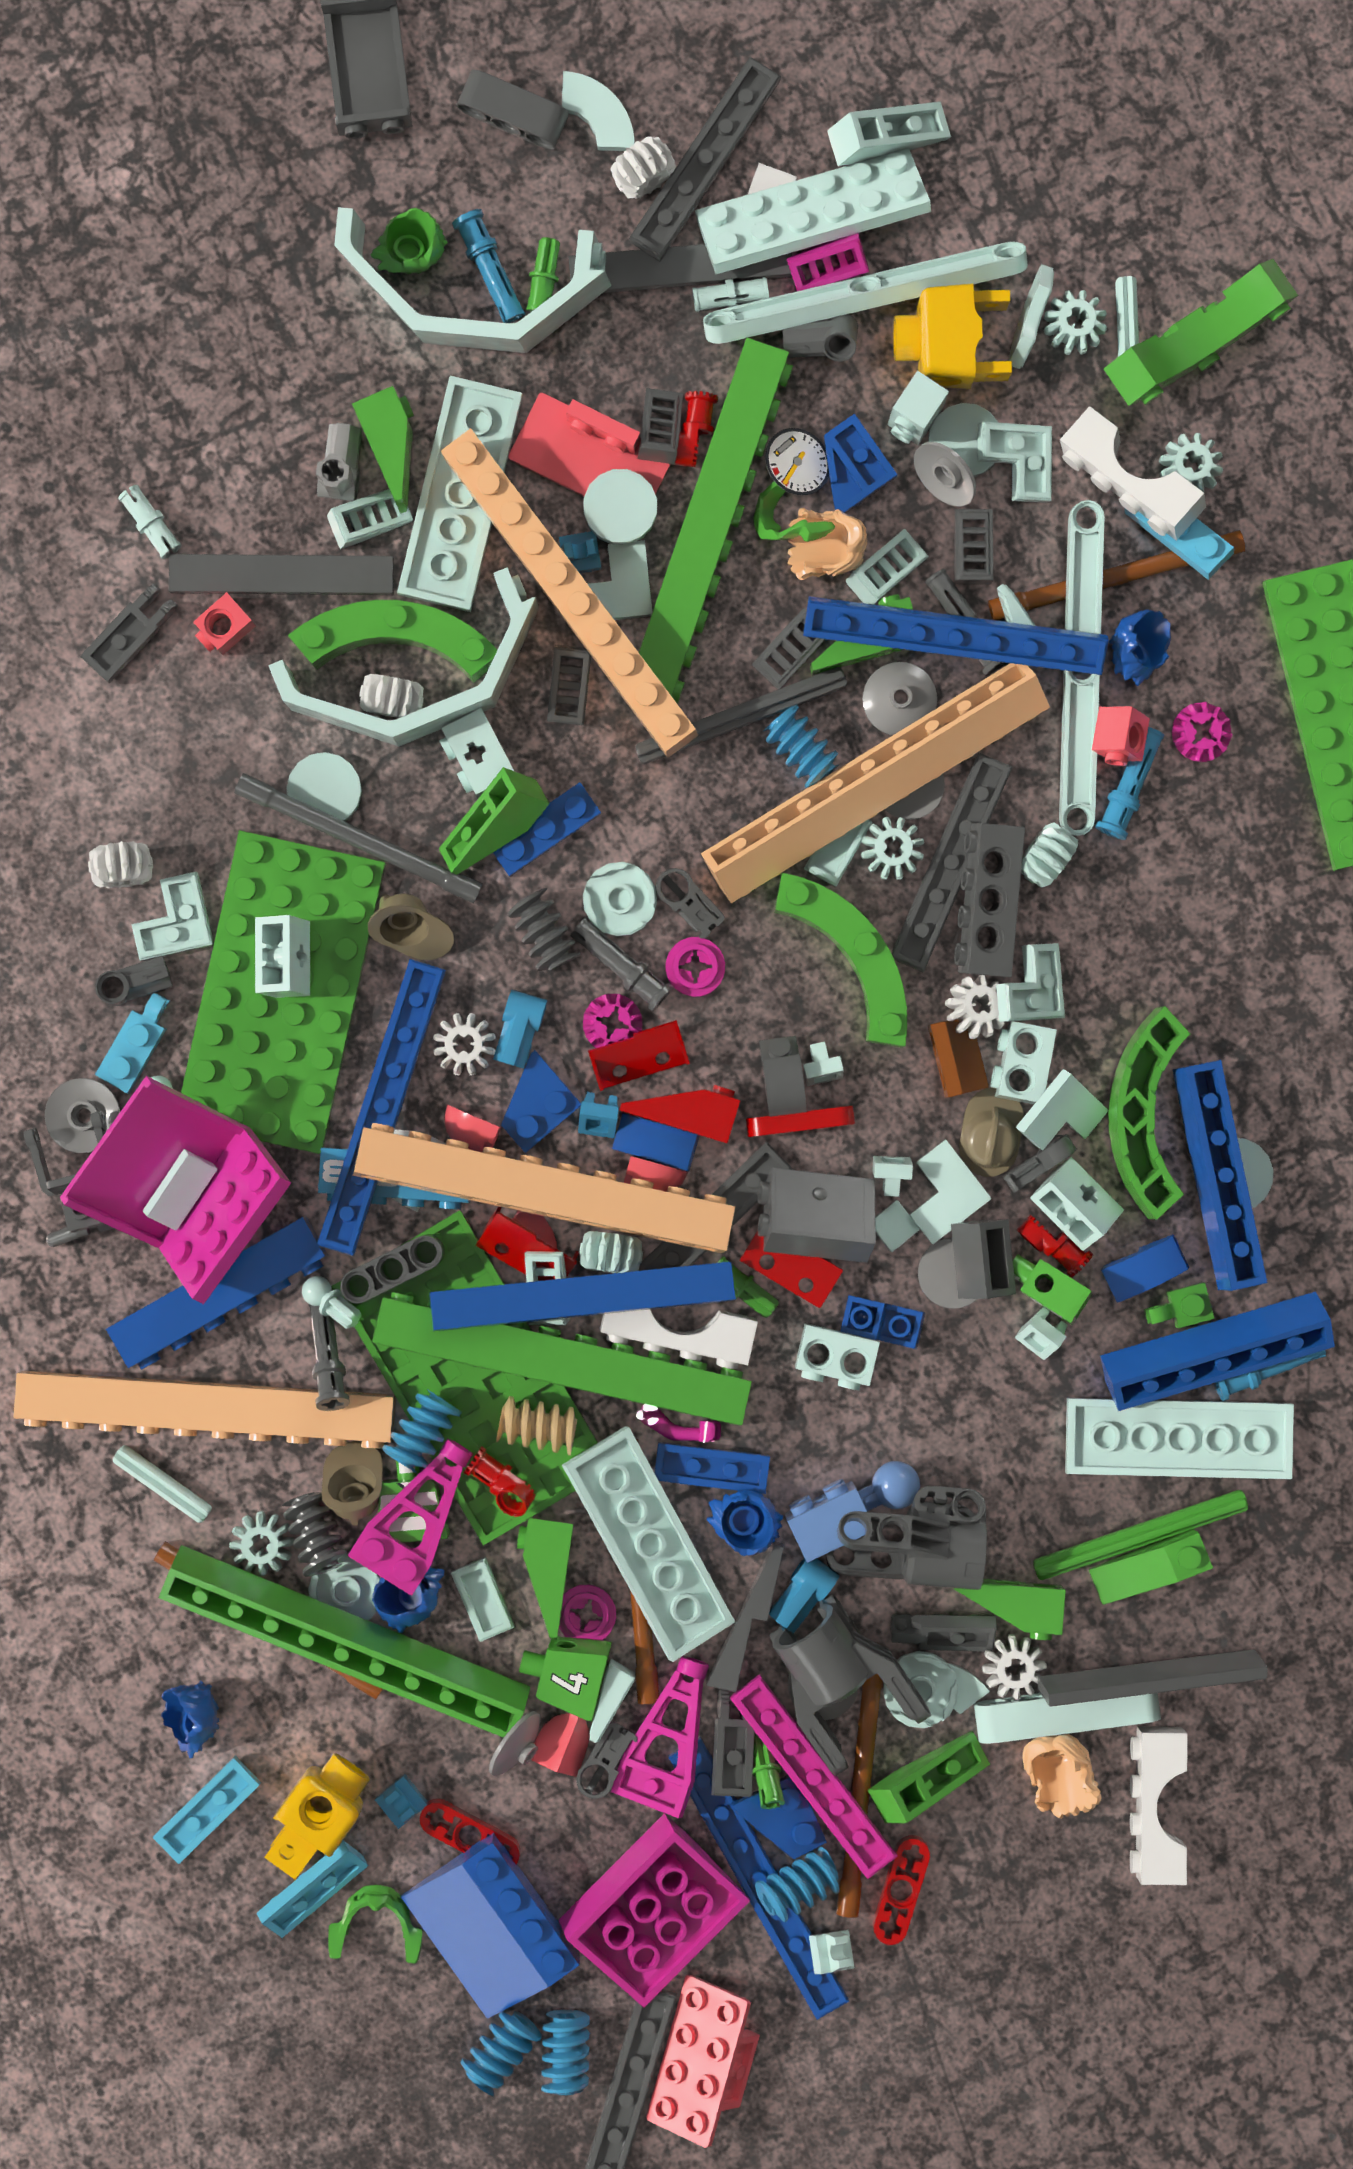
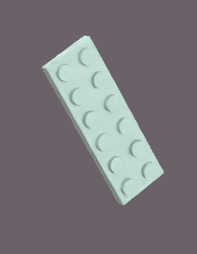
[695,148,931,274]
[397,376,523,612]
[1065,1398,1294,1479]
[562,1426,735,1662]

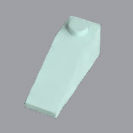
[827,101,951,166]

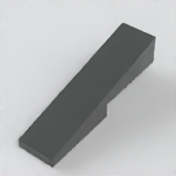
[706,1541,784,1692]

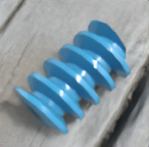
[763,705,840,788]
[382,1389,461,1474]
[755,1847,840,1922]
[541,2009,590,2095]
[460,2011,542,2096]

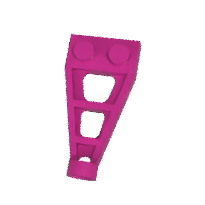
[348,1438,473,1596]
[610,1656,709,1818]

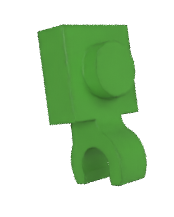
[1144,1282,1214,1328]

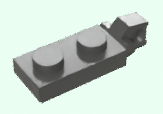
[890,1614,997,1651]

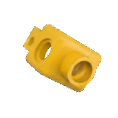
[893,283,1012,389]
[264,1753,370,1880]

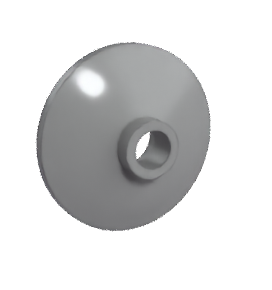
[914,442,976,507]
[863,662,937,736]
[45,1078,120,1153]
[489,1711,541,1776]

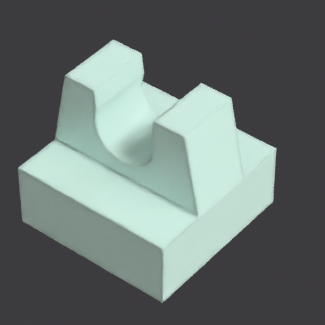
[803,1041,844,1087]
[872,1156,913,1197]
[1015,1307,1067,1360]
[809,1930,855,1974]

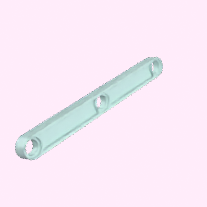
[703,242,1028,344]
[1059,500,1105,836]

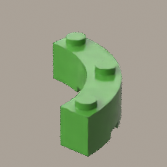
[1104,259,1299,406]
[288,600,497,683]
[774,873,907,1048]
[1108,1006,1190,1220]

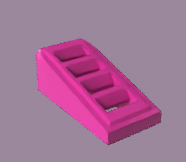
[787,233,869,291]

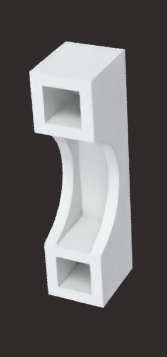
[1060,406,1206,541]
[600,1309,758,1369]
[1130,1726,1187,1885]

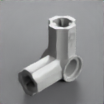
[316,423,362,501]

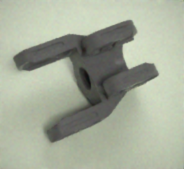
[826,1486,987,1590]
[770,1594,931,1776]

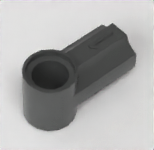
[783,314,858,362]
[95,956,173,1006]

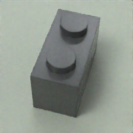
[951,1219,1016,1299]

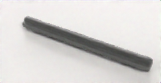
[635,667,847,764]

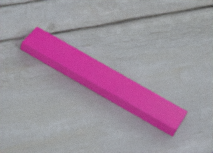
[730,1674,898,1879]

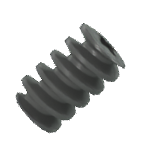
[507,888,582,971]
[282,1492,347,1577]

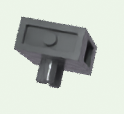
[758,1168,876,1263]

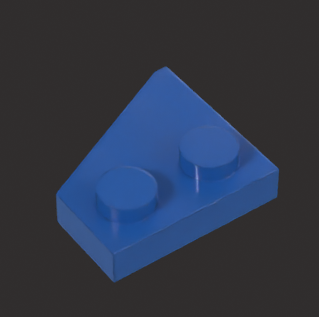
[824,413,898,513]
[501,1050,581,1153]
[730,1775,827,1859]

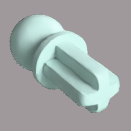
[302,1276,361,1329]

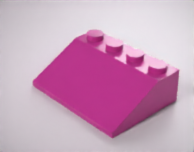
[559,1813,751,2007]

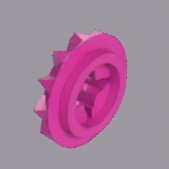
[1172,702,1233,762]
[665,937,725,997]
[583,994,643,1048]
[559,1584,616,1640]

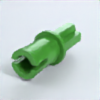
[526,237,560,312]
[717,1256,779,1318]
[752,1733,785,1809]

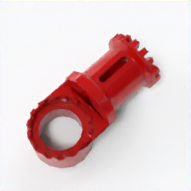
[675,391,718,467]
[1016,1215,1094,1278]
[463,1446,535,1517]

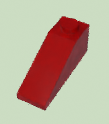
[620,1085,741,1144]

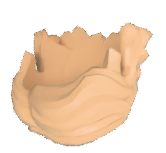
[787,508,868,580]
[1023,1734,1101,1819]

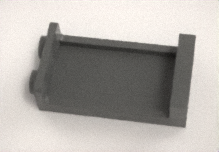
[320,0,413,139]

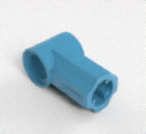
[493,989,548,1069]
[769,1557,840,1633]

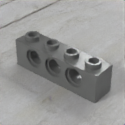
[954,823,1025,977]

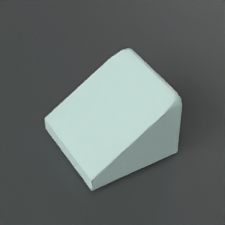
[875,1200,920,1252]

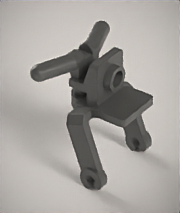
[24,1110,115,1247]

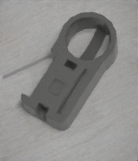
[655,868,725,939]
[1002,1134,1077,1193]
[576,1721,637,1799]

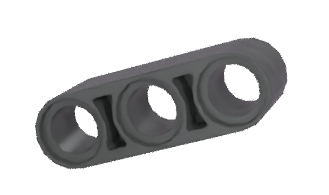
[456,69,570,150]
[340,1235,445,1303]

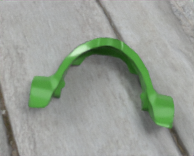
[753,482,835,542]
[328,1885,423,1964]

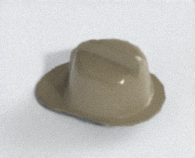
[368,893,454,960]
[959,1088,1023,1177]
[321,1441,383,1526]

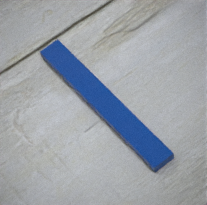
[803,596,1109,675]
[317,959,446,1256]
[429,1262,736,1332]
[668,1737,849,2020]

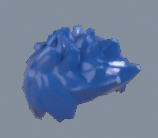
[1109,610,1171,686]
[707,1489,784,1556]
[372,1564,445,1633]
[161,1681,219,1758]

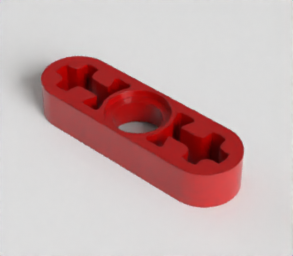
[746,1105,855,1137]
[420,1798,520,1865]
[873,1835,930,1945]

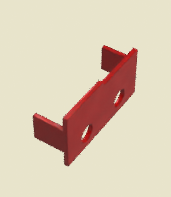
[588,1020,690,1091]
[475,1206,579,1281]
[740,1229,843,1308]

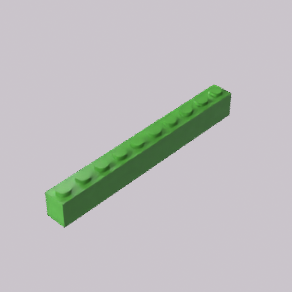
[639,338,793,704]
[372,1292,752,1426]
[158,1545,530,1738]

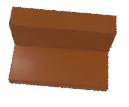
[928,1019,989,1098]

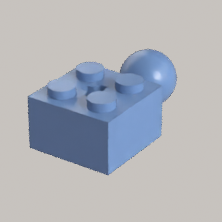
[785,1461,920,1563]

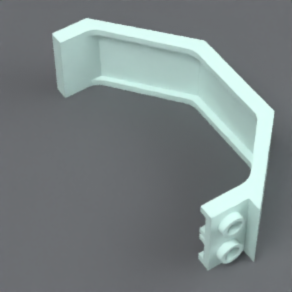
[334,207,611,353]
[268,568,539,747]

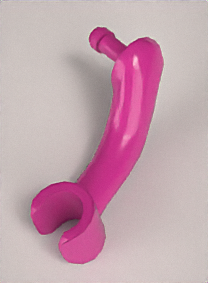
[636,1405,721,1442]

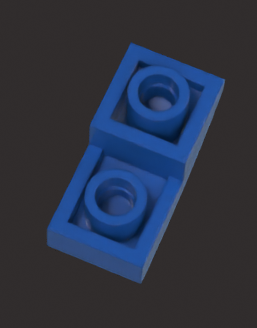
[612,1113,700,1172]
[1101,1234,1189,1303]
[840,1295,925,1349]

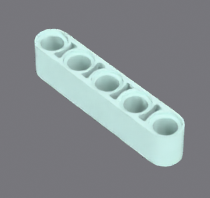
[974,1693,1161,1744]

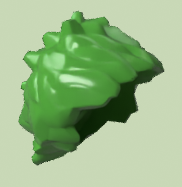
[371,208,448,274]

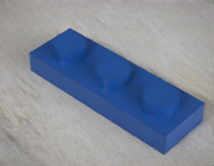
[493,782,601,877]
[655,1442,770,1494]

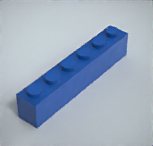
[1172,1060,1268,1291]
[106,1216,329,1370]
[1100,1291,1335,1411]

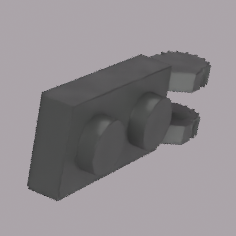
[80,583,178,684]
[712,1688,754,1797]

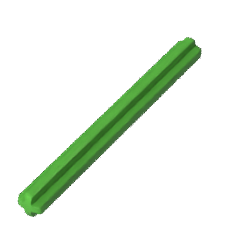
[1033,1490,1248,1580]

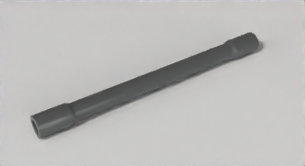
[234,773,483,904]

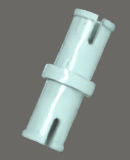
[692,277,769,312]
[118,484,182,559]

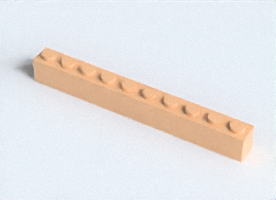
[441,428,698,758]
[701,663,1050,903]
[353,1123,735,1253]
[14,1371,396,1448]

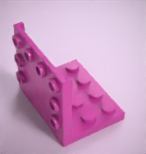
[60,1076,291,1304]

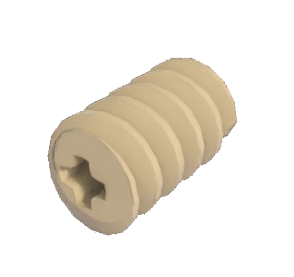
[496,1396,577,1456]

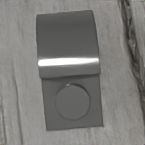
[759,1036,807,1117]

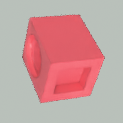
[193,592,256,655]
[1092,706,1150,766]

